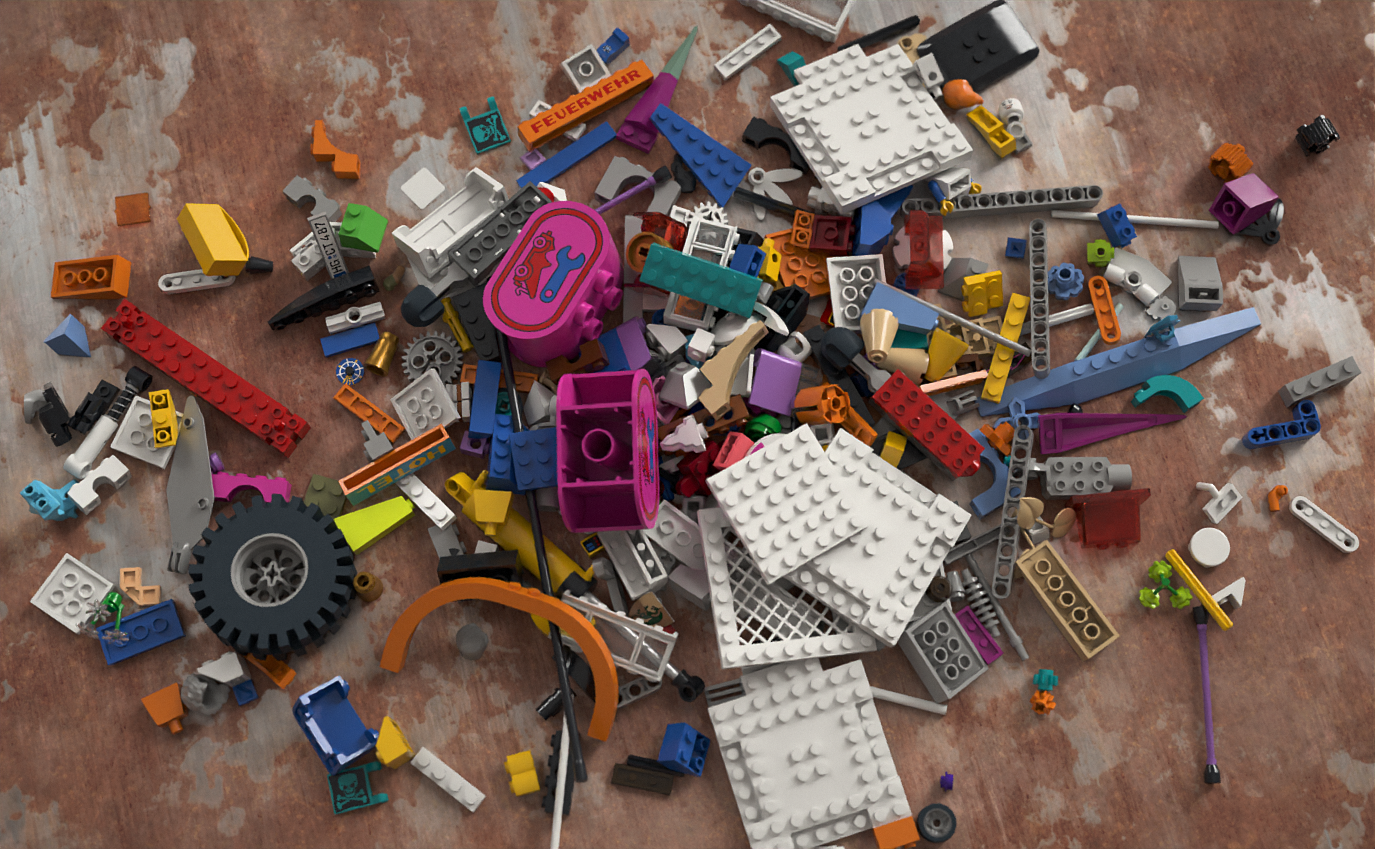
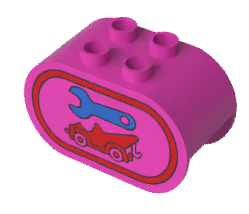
[483,201,624,367]
[556,369,659,533]

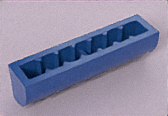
[468,360,501,439]

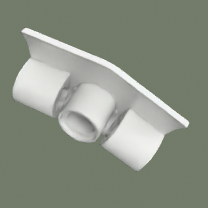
[1103,248,1172,307]

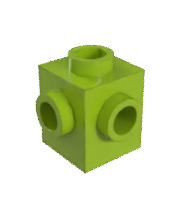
[1087,240,1114,267]

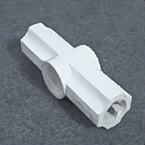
[325,302,385,334]

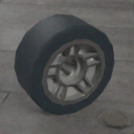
[917,803,957,843]

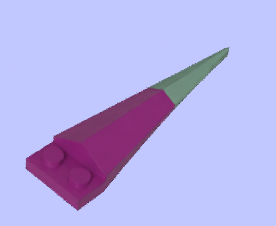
[616,26,698,154]

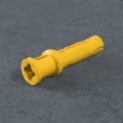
[441,297,474,353]

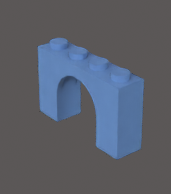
[969,428,1021,520]

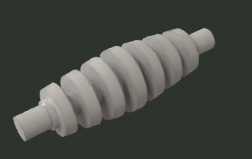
[961,569,1000,638]

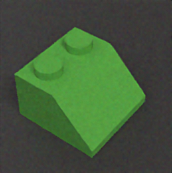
[338,203,388,253]

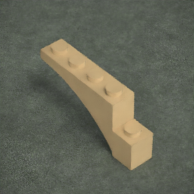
[698,320,769,421]

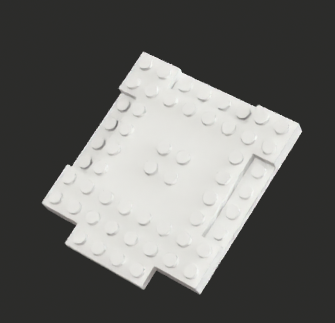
[770,44,973,215]
[783,428,971,648]
[707,658,912,849]

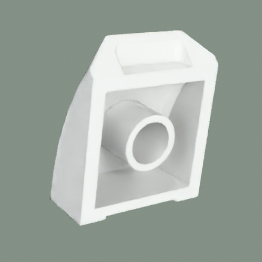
[559,44,611,93]

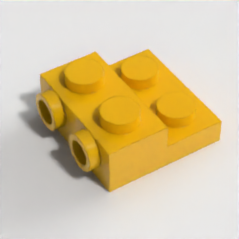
[961,270,1003,317]

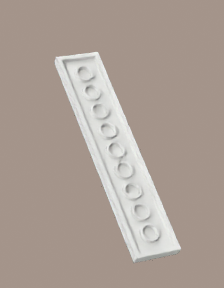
[643,499,819,640]

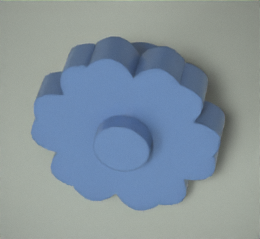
[1048,263,1084,300]

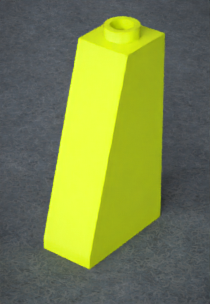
[334,496,415,555]

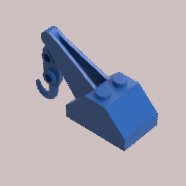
[852,185,913,256]

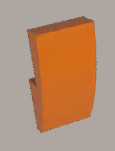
[790,210,815,249]

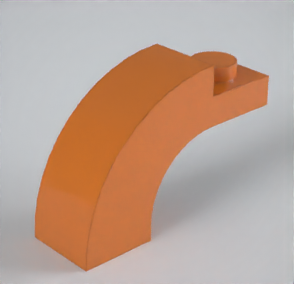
[244,652,297,689]

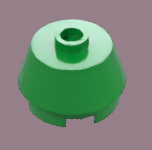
[744,414,782,443]

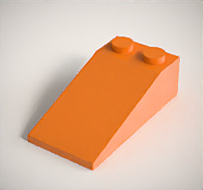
[51,255,131,299]

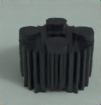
[1295,115,1340,157]

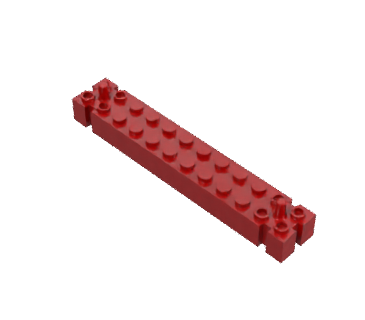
[101,299,311,458]

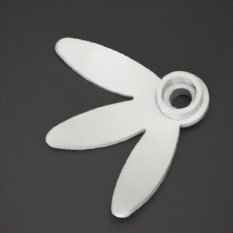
[748,168,803,220]

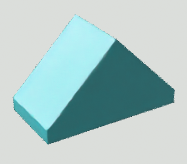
[777,51,806,87]

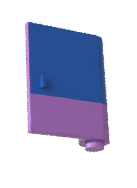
[579,316,651,373]

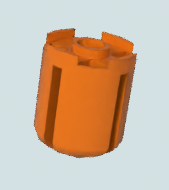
[794,384,850,426]

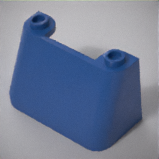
[292,675,379,775]

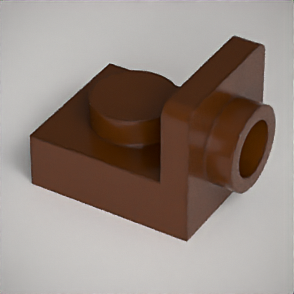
[955,353,983,373]

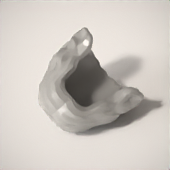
[180,673,230,716]

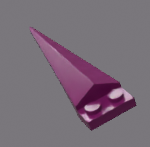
[1038,413,1187,454]

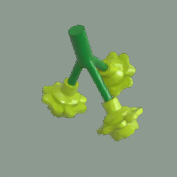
[1139,560,1193,610]

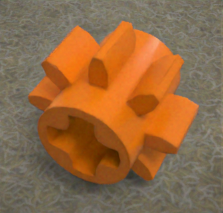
[1029,690,1056,715]

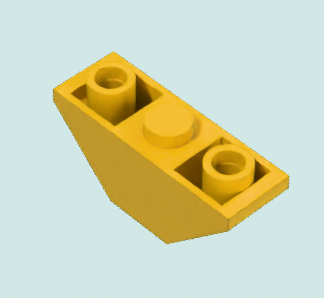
[149,389,178,449]

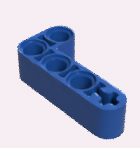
[1242,400,1321,449]

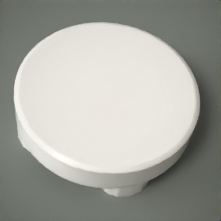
[1188,528,1230,568]

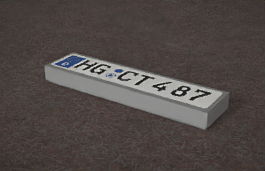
[307,212,349,279]

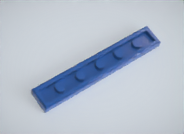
[516,121,617,188]

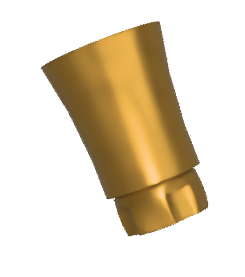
[363,332,399,377]
[353,572,383,602]

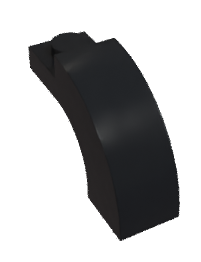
[551,645,596,703]

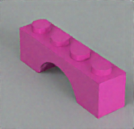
[211,472,292,503]

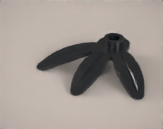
[1238,198,1284,245]

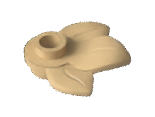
[897,34,926,64]

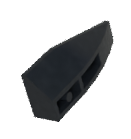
[268,265,380,330]

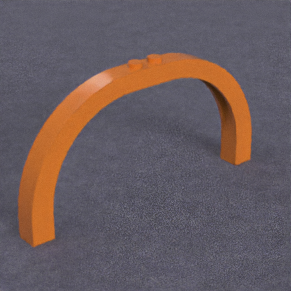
[379,577,619,742]

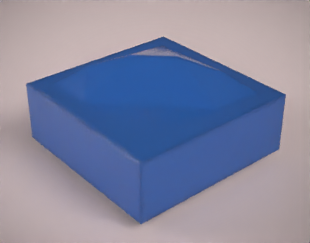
[1005,237,1027,259]
[232,679,259,706]

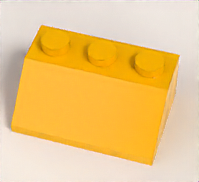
[376,715,415,769]

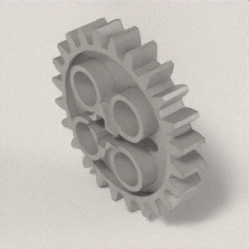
[401,331,464,388]

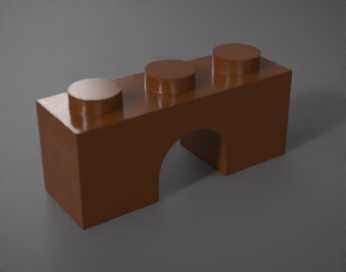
[545,338,610,387]

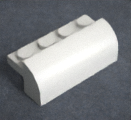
[597,530,668,601]

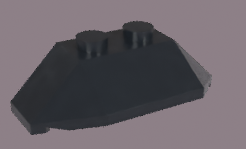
[754,284,810,352]

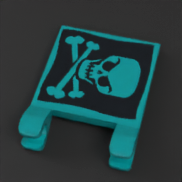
[460,96,511,154]
[327,761,388,815]

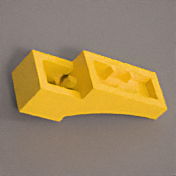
[966,105,1017,158]

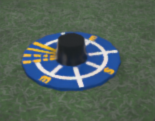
[336,358,364,385]

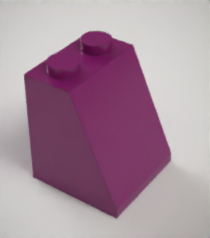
[1208,173,1279,235]

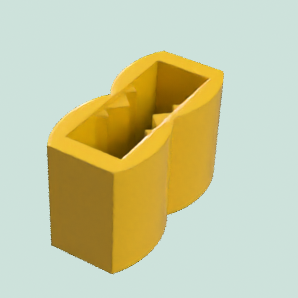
[504,750,541,797]

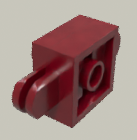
[675,440,725,497]

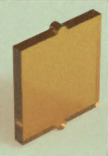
[114,192,151,226]

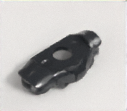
[671,151,697,194]

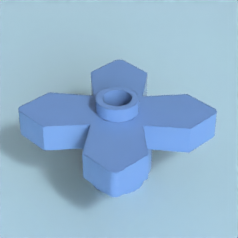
[992,397,1040,440]

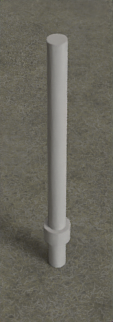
[965,553,1029,661]

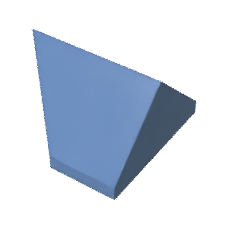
[43,314,91,357]

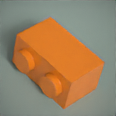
[871,816,920,849]

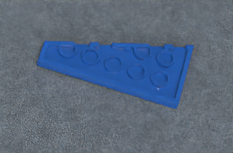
[649,103,752,208]

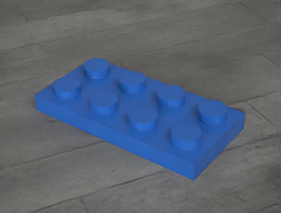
[96,599,186,666]

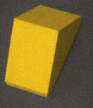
[879,431,907,468]

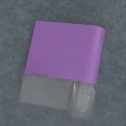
[748,348,823,420]

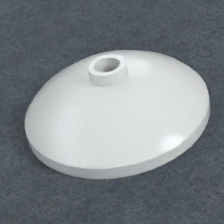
[710,312,764,345]

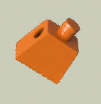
[141,682,189,735]

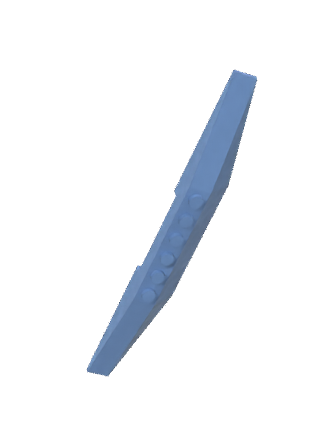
[974,307,1261,417]

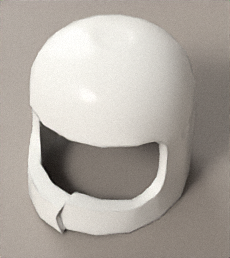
[777,331,812,363]

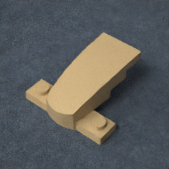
[927,303,1003,380]

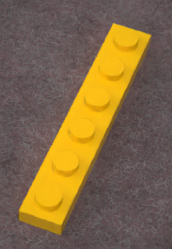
[981,293,1030,404]

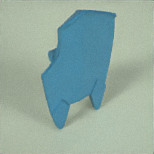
[1142,315,1181,342]

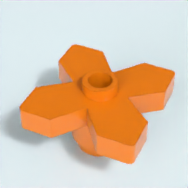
[979,421,1015,457]

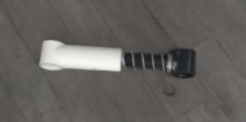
[63,366,153,480]

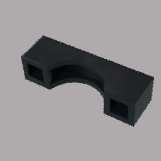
[742,116,810,176]

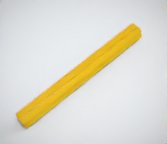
[1165,549,1233,631]

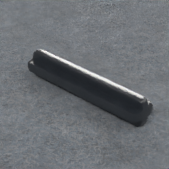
[627,755,685,777]

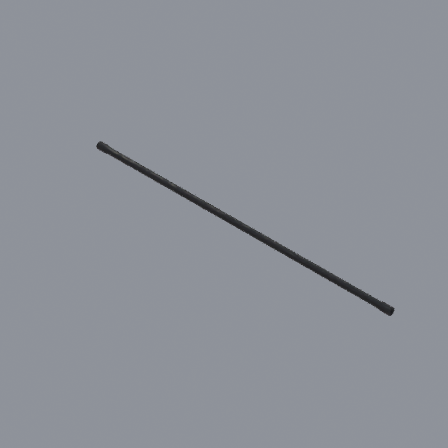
[486,276,588,783]

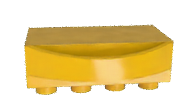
[177,204,249,276]

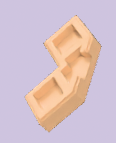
[120,567,161,607]

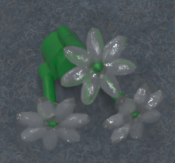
[76,592,129,645]

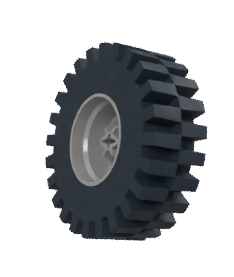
[188,494,357,661]

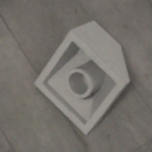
[938,258,989,301]
[659,362,712,410]

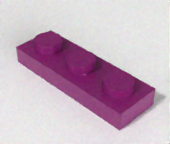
[955,605,1004,665]

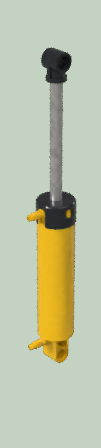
[445,470,705,702]

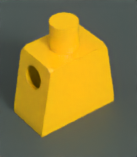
[757,238,782,282]
[474,489,514,536]

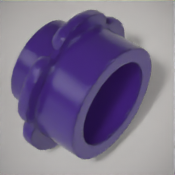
[940,772,953,792]

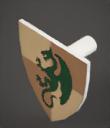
[628,591,675,628]

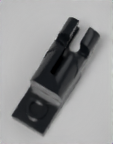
[67,380,120,435]
[39,382,72,447]

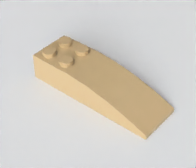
[1015,539,1120,662]

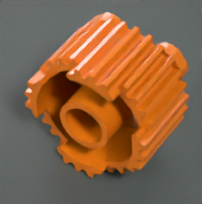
[1208,143,1253,183]

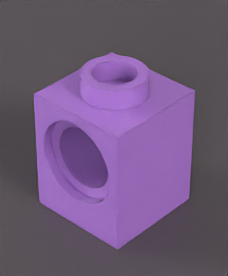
[460,430,490,459]

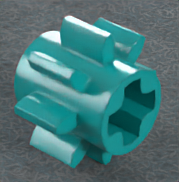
[1033,669,1058,691]

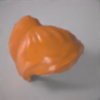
[942,79,984,110]

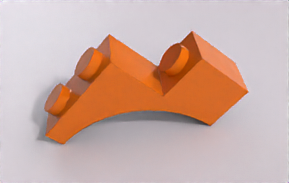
[310,120,360,179]

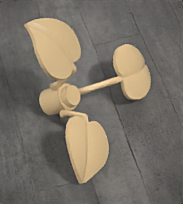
[1011,497,1076,578]

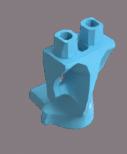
[20,479,79,521]

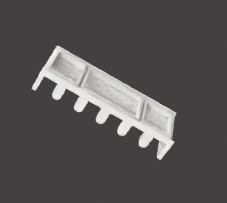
[664,215,740,332]
[548,590,679,682]

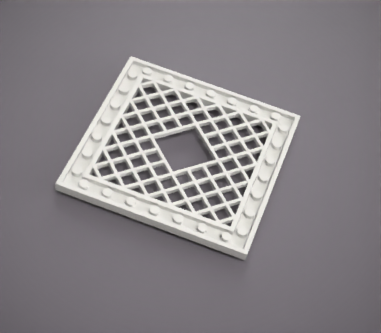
[697,508,877,669]

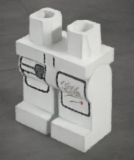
[807,186,856,220]

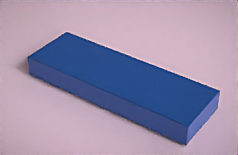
[320,323,380,358]

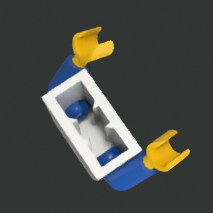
[924,167,982,216]

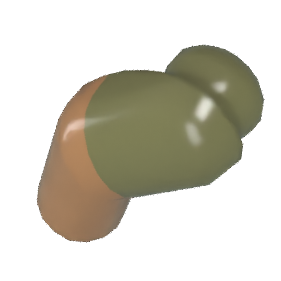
[383,265,406,291]

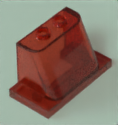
[904,210,944,289]
[1064,488,1151,550]

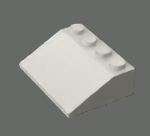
[826,254,886,334]

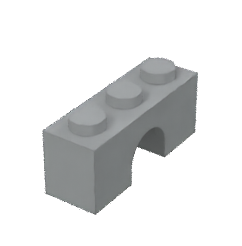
[282,175,342,222]

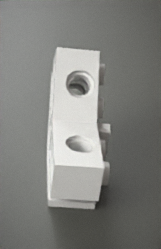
[290,222,376,281]

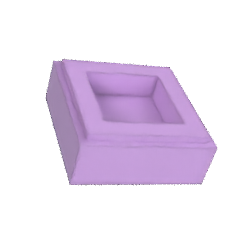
[520,149,546,171]

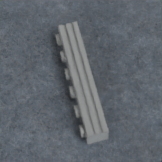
[943,524,1011,566]

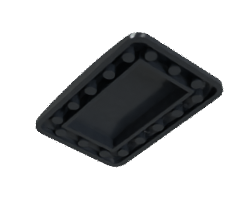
[917,0,1039,93]

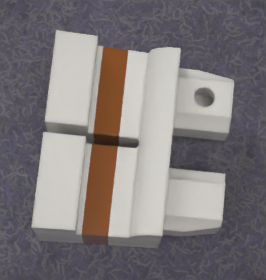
[445,382,472,422]

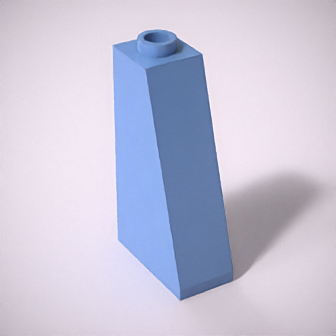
[858,282,939,335]

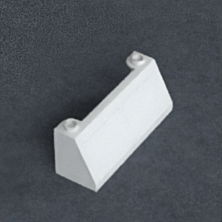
[392,167,509,279]

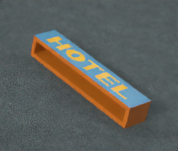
[339,423,456,506]

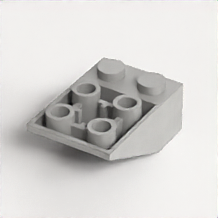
[1178,256,1223,311]

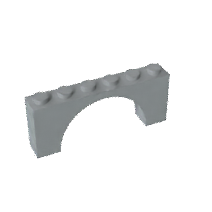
[668,546,753,611]

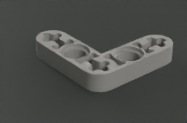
[592,557,629,617]

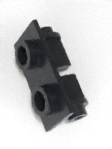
[643,355,667,381]

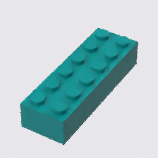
[639,243,763,318]

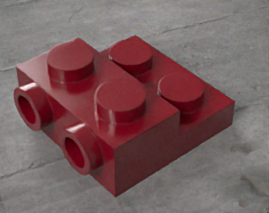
[809,215,856,257]

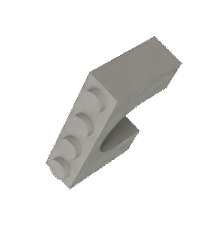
[594,156,681,224]

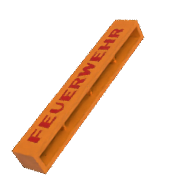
[518,60,654,152]

